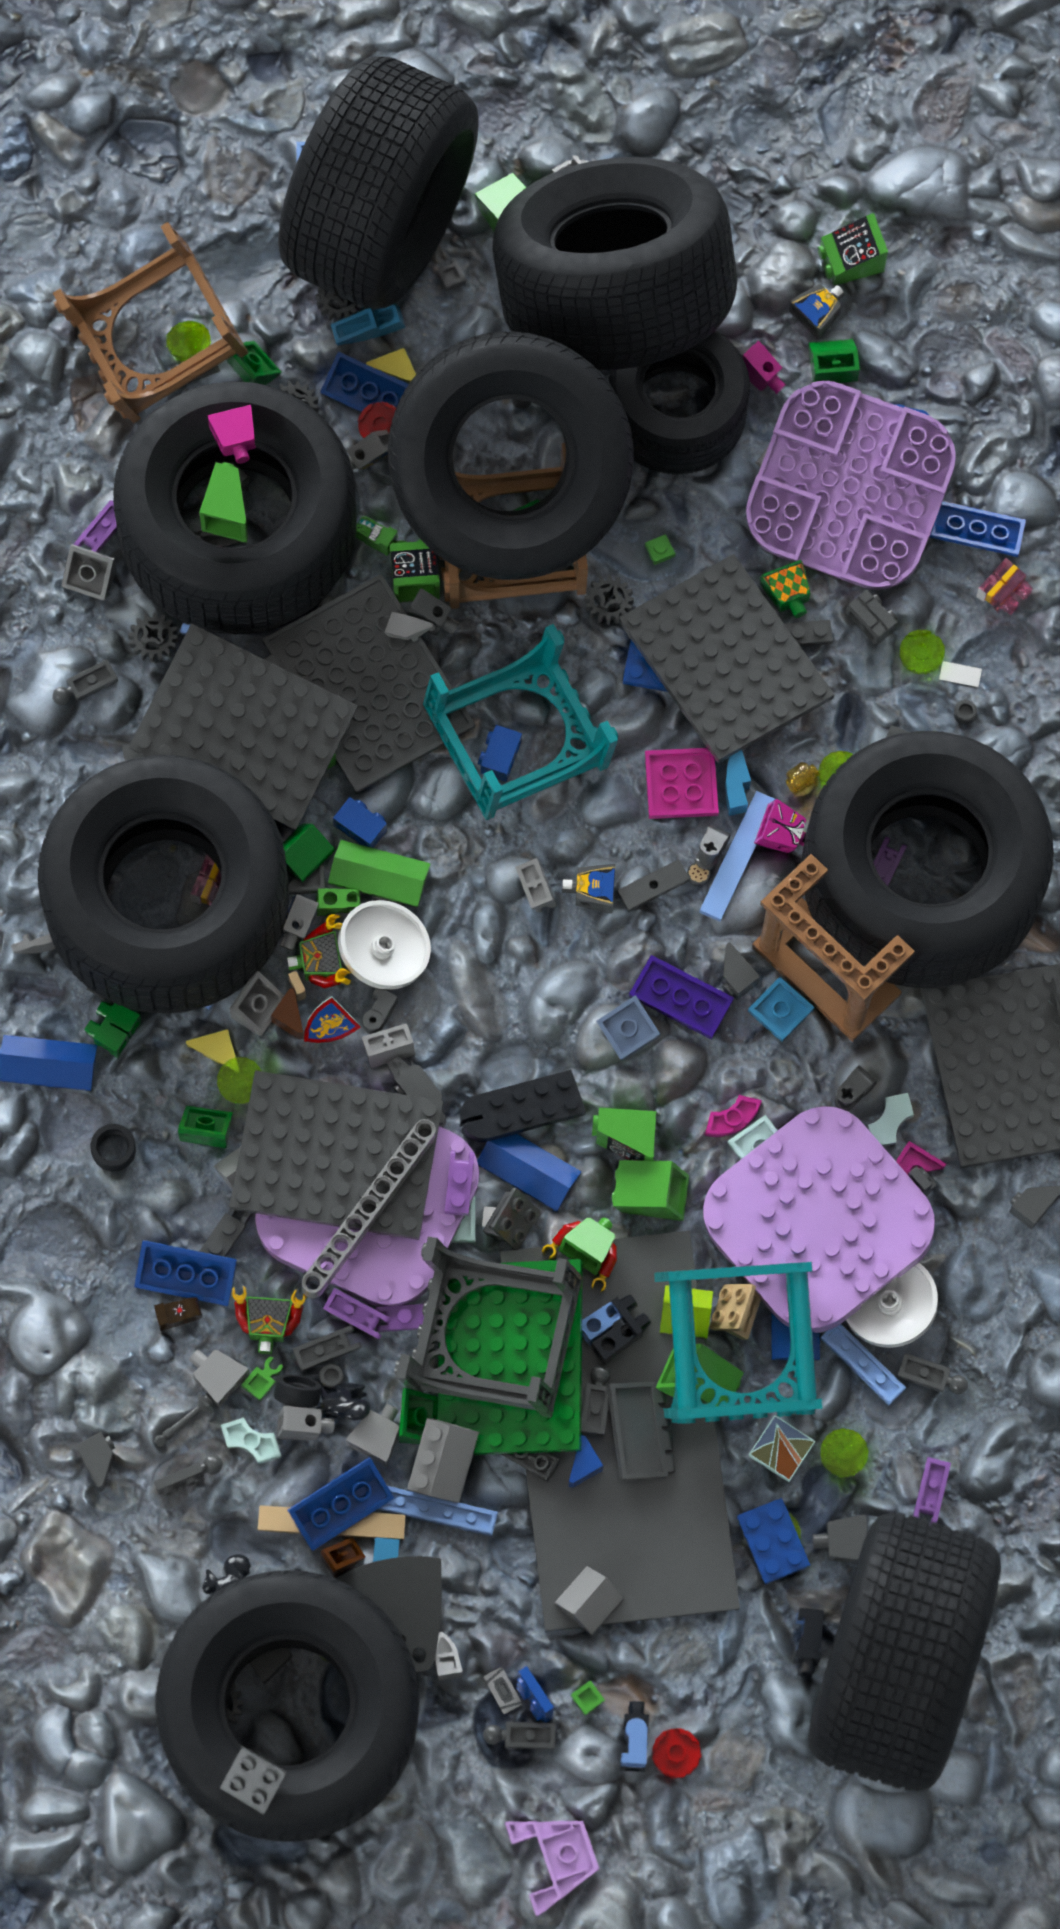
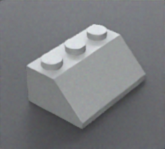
[407,1418,479,1503]

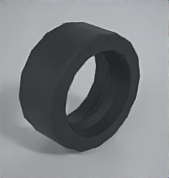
[90,1124,136,1172]
[273,1375,322,1408]

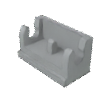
[515,858,557,912]
[362,1023,415,1069]

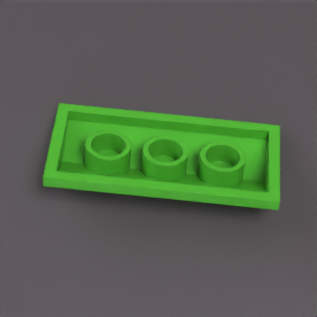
[328,840,431,907]

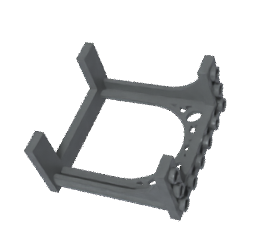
[394,1236,583,1418]

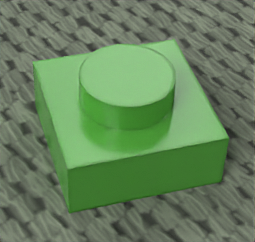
[645,534,675,565]
[570,1680,605,1716]

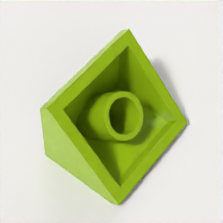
[659,1285,713,1339]

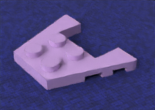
[505,1821,599,1917]

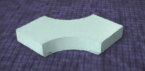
[867,1093,914,1147]
[221,1418,281,1465]

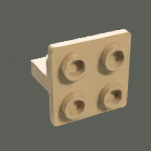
[710,1284,761,1340]

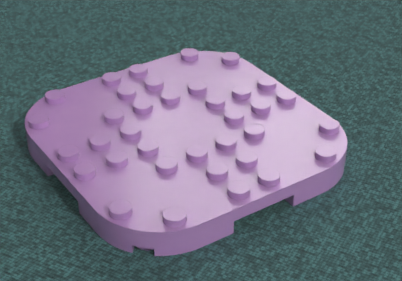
[746,381,956,590]
[703,1107,935,1333]
[255,1126,479,1307]

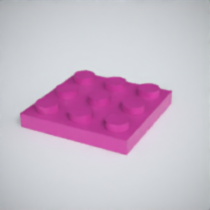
[645,748,719,819]

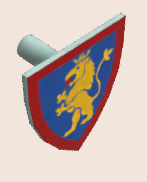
[304,996,361,1043]

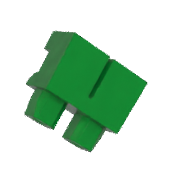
[84,1001,141,1058]

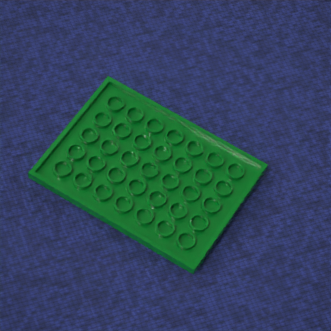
[437,1259,583,1455]

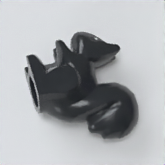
[321,1383,371,1421]
[202,1554,251,1596]

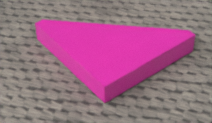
[896,1141,946,1175]

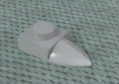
[434,1632,462,1681]

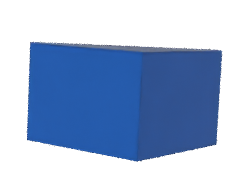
[569,1435,603,1488]

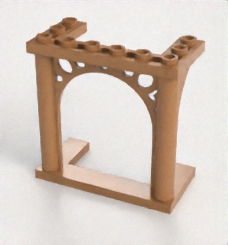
[53,222,248,423]
[439,443,588,609]
[752,854,915,1042]

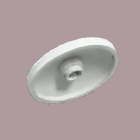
[338,900,431,990]
[846,1262,938,1348]

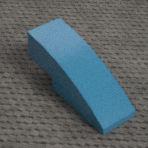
[330,303,406,345]
[725,750,751,816]

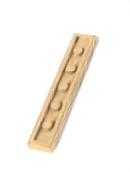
[258,1505,406,1540]

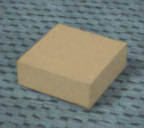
[288,971,306,1001]

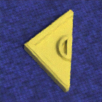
[366,348,416,383]
[186,1029,240,1073]

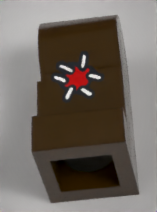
[154,1297,203,1331]

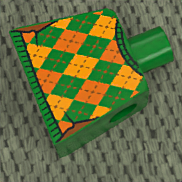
[760,560,810,618]

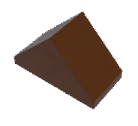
[271,988,304,1040]
[320,1537,366,1578]

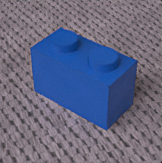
[478,725,522,782]
[333,797,387,848]

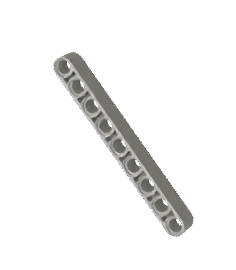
[302,1119,436,1299]

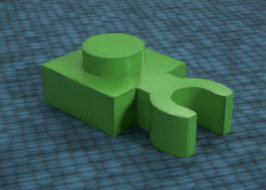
[242,1356,283,1402]

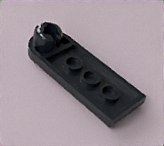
[460,1070,586,1142]

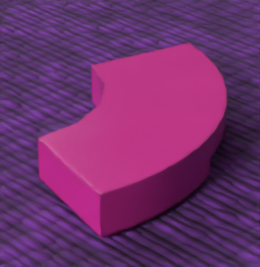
[705,1095,762,1137]

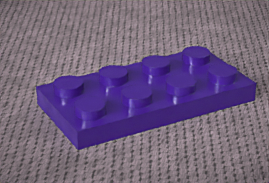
[629,955,734,1040]

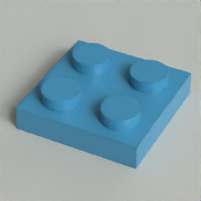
[748,977,815,1042]

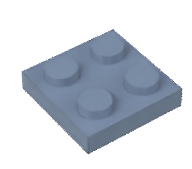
[596,995,662,1061]

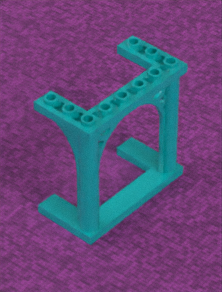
[423,624,619,821]
[654,1262,823,1424]

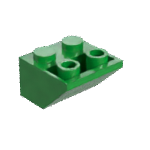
[808,339,860,383]

